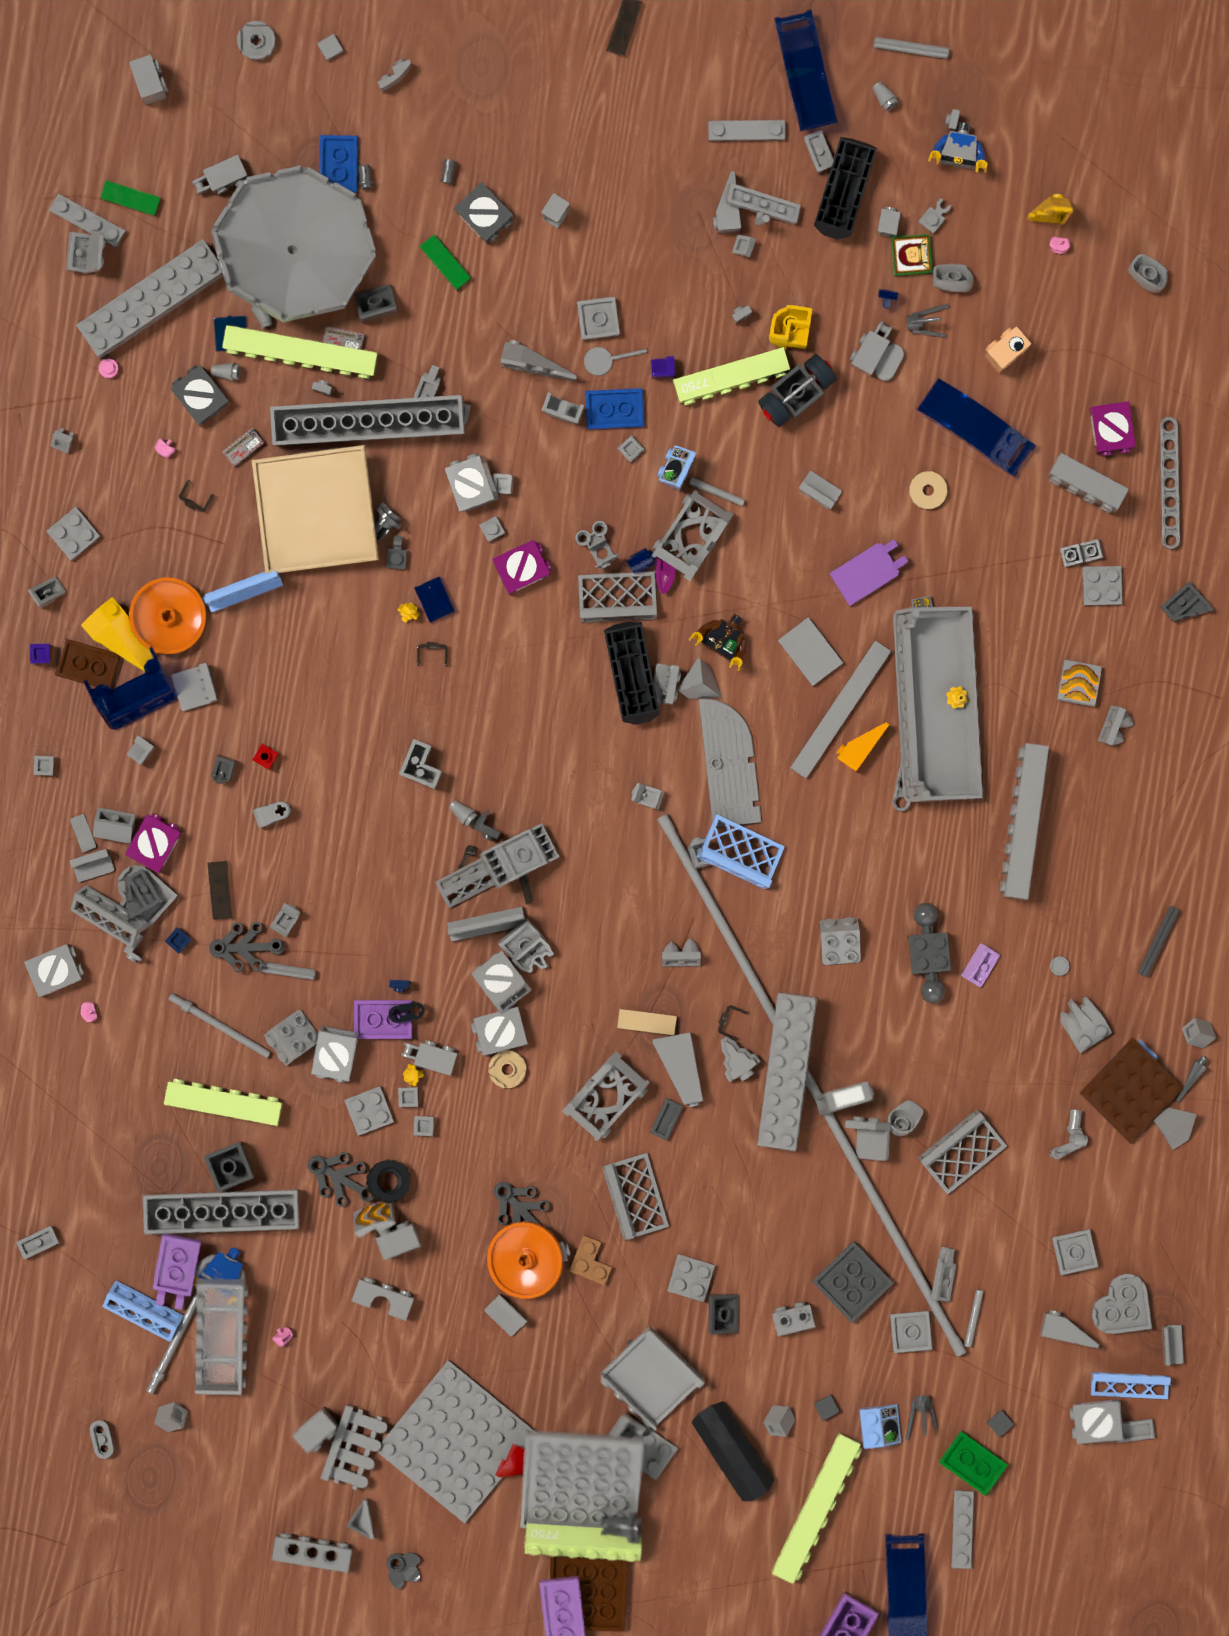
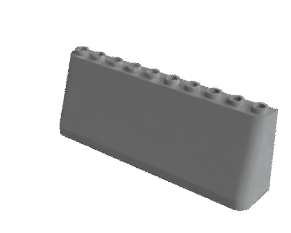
[893,607,983,802]

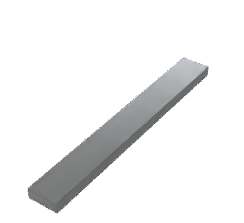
[790,641,891,778]

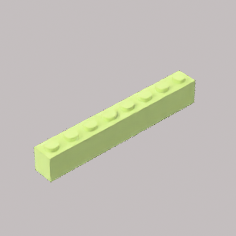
[222,325,378,379]
[772,1433,862,1584]

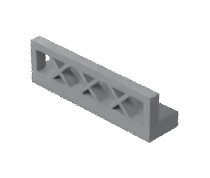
[435,858,494,908]
[71,885,148,948]

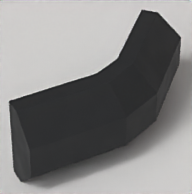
[814,137,877,240]
[604,622,660,725]
[691,1401,775,1501]

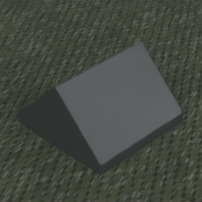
[354,284,398,323]
[708,1294,739,1335]

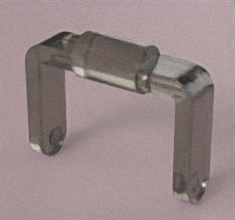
[179,480,215,513]
[417,642,448,666]
[718,1005,748,1041]

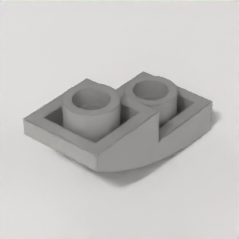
[378,59,412,92]
[1060,539,1104,567]

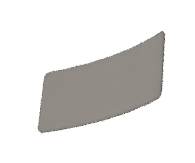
[70,814,96,852]

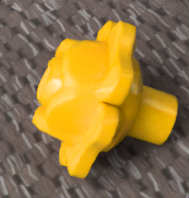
[397,603,420,623]
[946,686,968,709]
[403,1064,424,1087]

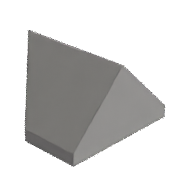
[677,658,722,699]
[1153,1107,1197,1150]
[346,1498,375,1539]

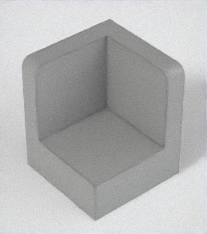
[127,735,156,766]
[1182,1018,1216,1048]
[154,1402,188,1432]
[763,1405,795,1437]

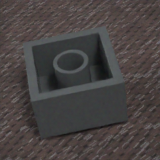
[203,1141,255,1192]

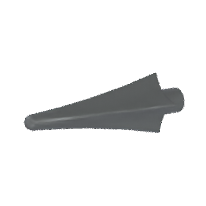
[1176,1055,1208,1102]

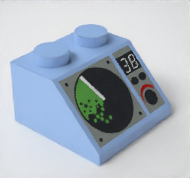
[657,445,696,491]
[859,1404,901,1449]

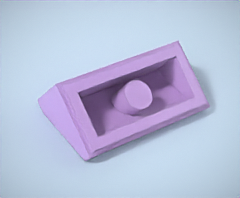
[961,944,1000,988]

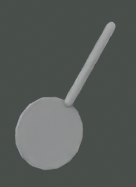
[584,347,648,376]

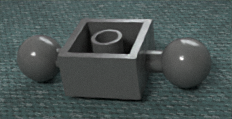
[908,903,951,1004]

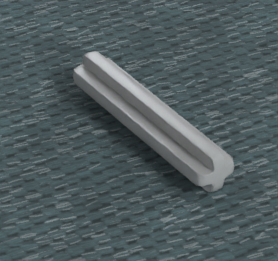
[259,962,316,980]

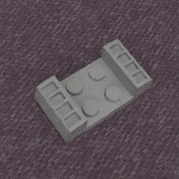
[479,823,559,889]

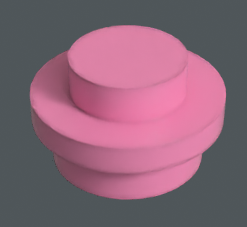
[99,359,118,378]

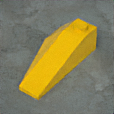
[1027,194,1072,224]
[81,597,159,672]

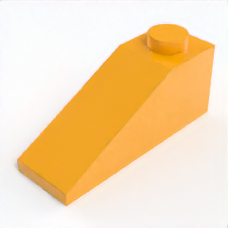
[836,722,889,772]

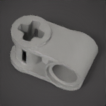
[252,801,291,828]

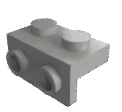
[653,664,681,705]

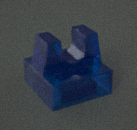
[878,289,898,309]

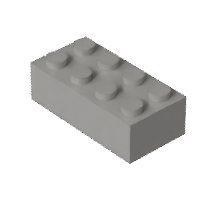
[1047,453,1129,514]

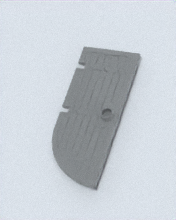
[699,699,762,827]

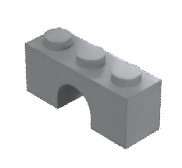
[352,1276,415,1321]

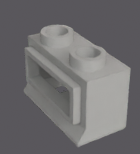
[542,392,584,424]

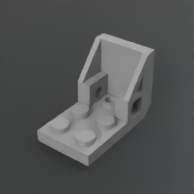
[607,1411,678,1480]

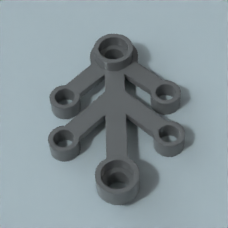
[209,922,285,973]
[308,1152,374,1207]
[494,1182,551,1231]

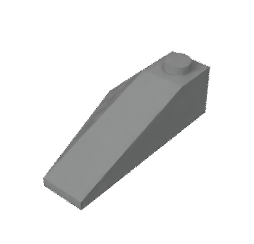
[500,340,577,382]

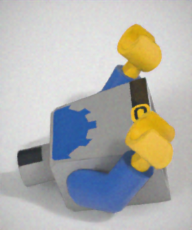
[928,122,987,173]

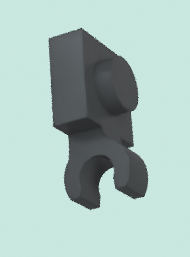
[386,535,407,569]

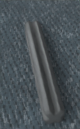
[1138,906,1179,977]

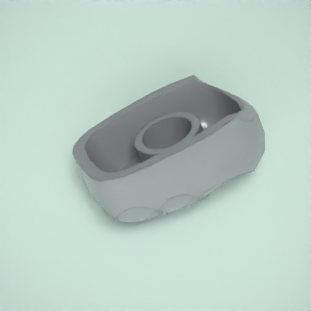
[1128,254,1168,293]
[932,264,974,292]

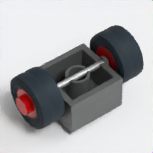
[758,354,837,427]

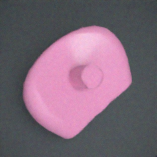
[1050,237,1070,254]
[155,438,175,458]
[80,1002,97,1022]
[273,1327,293,1347]

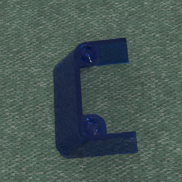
[83,647,178,730]

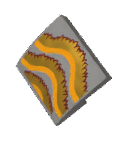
[1057,660,1102,707]
[353,1202,396,1238]

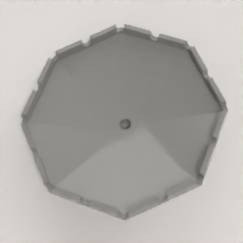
[211,166,376,322]

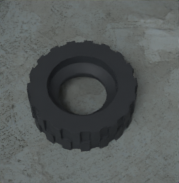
[366,1160,411,1203]

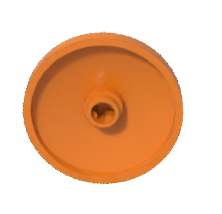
[129,577,206,654]
[487,1221,564,1299]

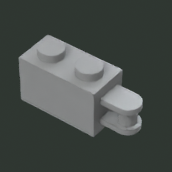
[192,155,248,195]
[850,321,893,377]
[401,1040,458,1076]

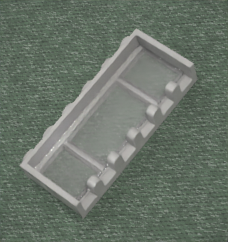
[195,1277,248,1395]

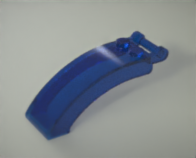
[774,9,838,131]
[916,378,1036,478]
[885,1533,927,1636]

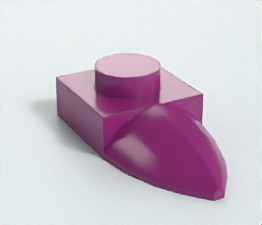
[656,557,676,594]

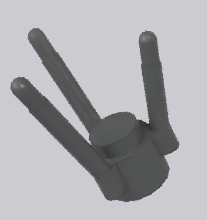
[907,304,949,338]
[906,1396,938,1440]

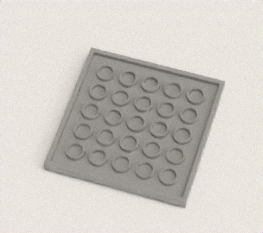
[377,1360,535,1523]
[520,1430,643,1528]

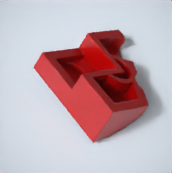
[495,1444,525,1477]

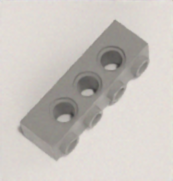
[272,1532,353,1573]

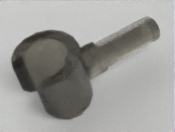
[458,845,477,869]

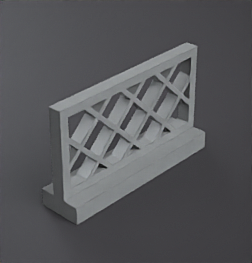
[578,572,657,623]
[447,907,525,942]
[917,1109,1007,1195]
[602,1153,669,1240]

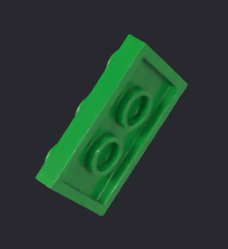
[938,1430,1008,1496]

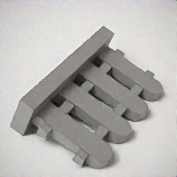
[320,1404,388,1490]

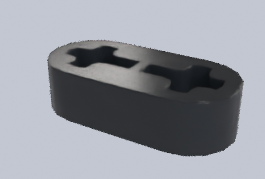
[388,1002,425,1023]

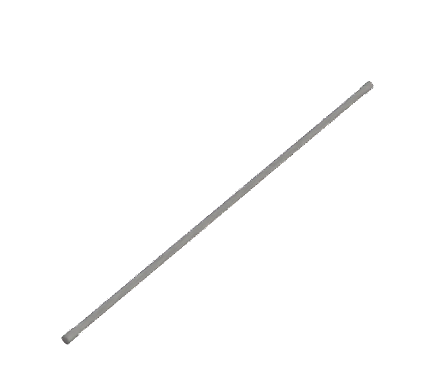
[657,814,967,1357]

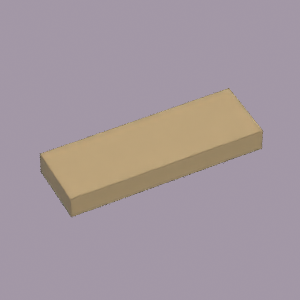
[617,1009,677,1035]

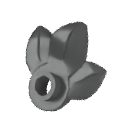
[387,1553,421,1590]

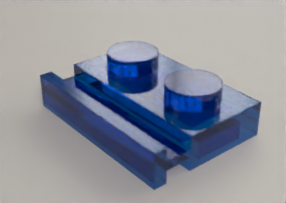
[414,577,455,623]

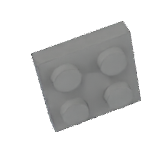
[577,297,620,340]
[47,507,101,561]
[1082,566,1122,606]
[344,1086,394,1136]
[1052,1229,1098,1275]
[667,1254,715,1302]
[890,1311,932,1353]

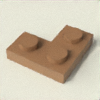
[569,1235,612,1286]

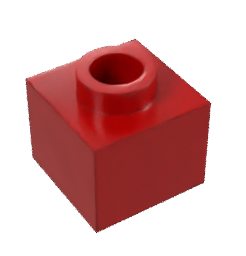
[252,744,279,770]

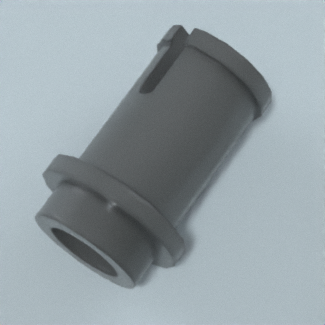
[440,159,457,184]
[358,165,374,190]

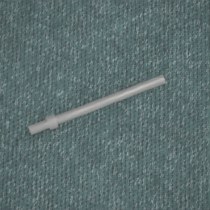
[168,993,271,1058]
[147,1291,197,1394]

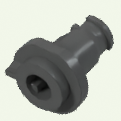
[374,502,402,543]
[600,1512,643,1544]

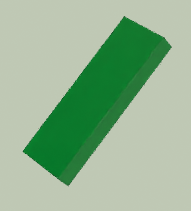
[100,180,161,216]
[419,235,471,291]

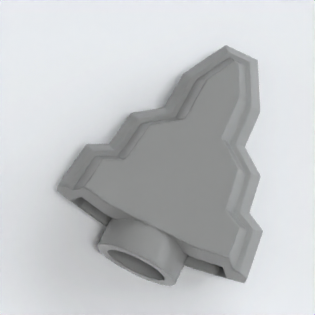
[721,1036,761,1082]

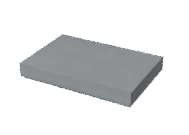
[778,617,843,686]

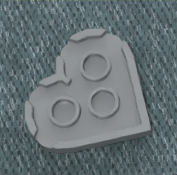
[117,865,178,929]
[1091,1273,1152,1334]

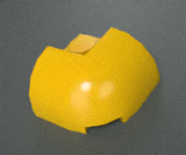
[769,305,813,349]

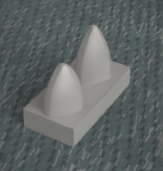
[1098,705,1134,746]
[662,938,701,967]

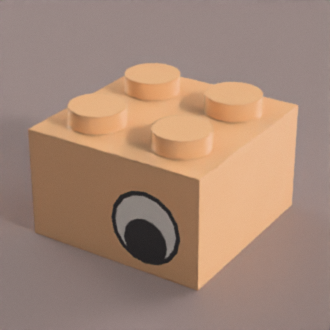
[985,326,1031,373]

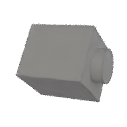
[877,207,901,237]

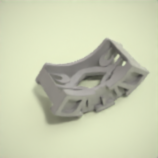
[652,490,734,581]
[562,1051,650,1141]

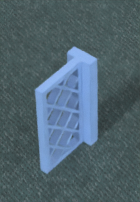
[204,570,283,613]
[696,815,785,889]

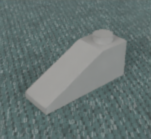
[713,171,741,233]
[1040,1310,1099,1348]

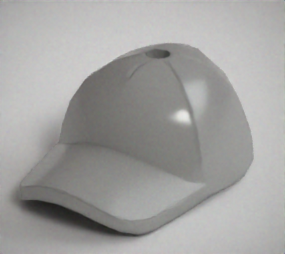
[888,1100,924,1136]

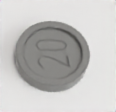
[1050,957,1069,976]

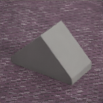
[28,576,66,609]

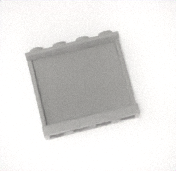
[600,1325,704,1430]

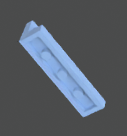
[102,1280,184,1342]
[1091,1372,1171,1399]

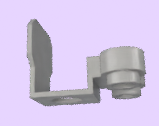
[575,521,620,570]

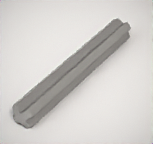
[874,37,949,59]

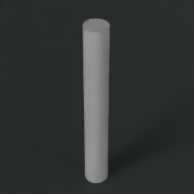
[689,478,745,506]
[964,1289,984,1347]

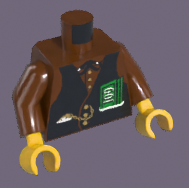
[689,614,746,671]

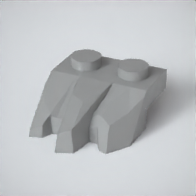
[498,918,554,973]
[1060,996,1112,1053]

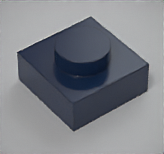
[165,927,192,954]
[389,980,410,992]

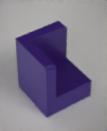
[651,356,675,379]
[30,644,51,665]

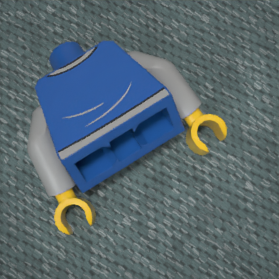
[193,1247,246,1305]

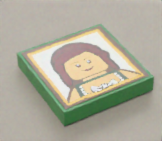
[891,234,932,276]

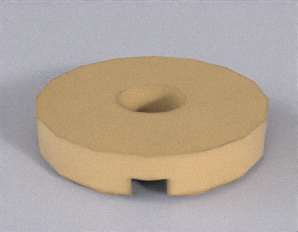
[909,471,947,510]
[488,1050,526,1088]

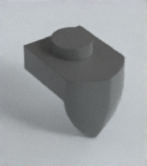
[211,755,237,784]
[473,810,501,841]

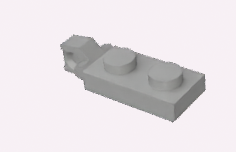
[413,365,440,398]
[931,1247,956,1302]

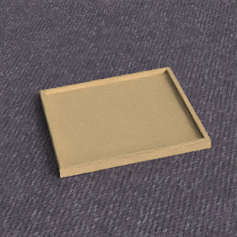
[252,445,379,574]

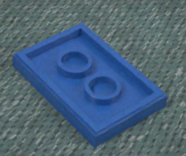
[319,135,358,193]
[585,388,644,430]

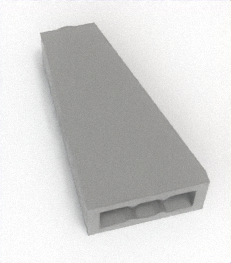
[652,1032,703,1107]

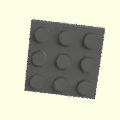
[812,1241,893,1323]

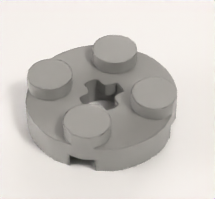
[237,21,276,60]

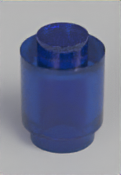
[626,548,656,574]

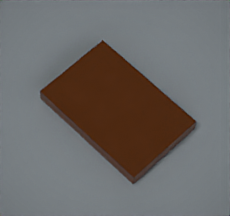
[55,638,121,691]

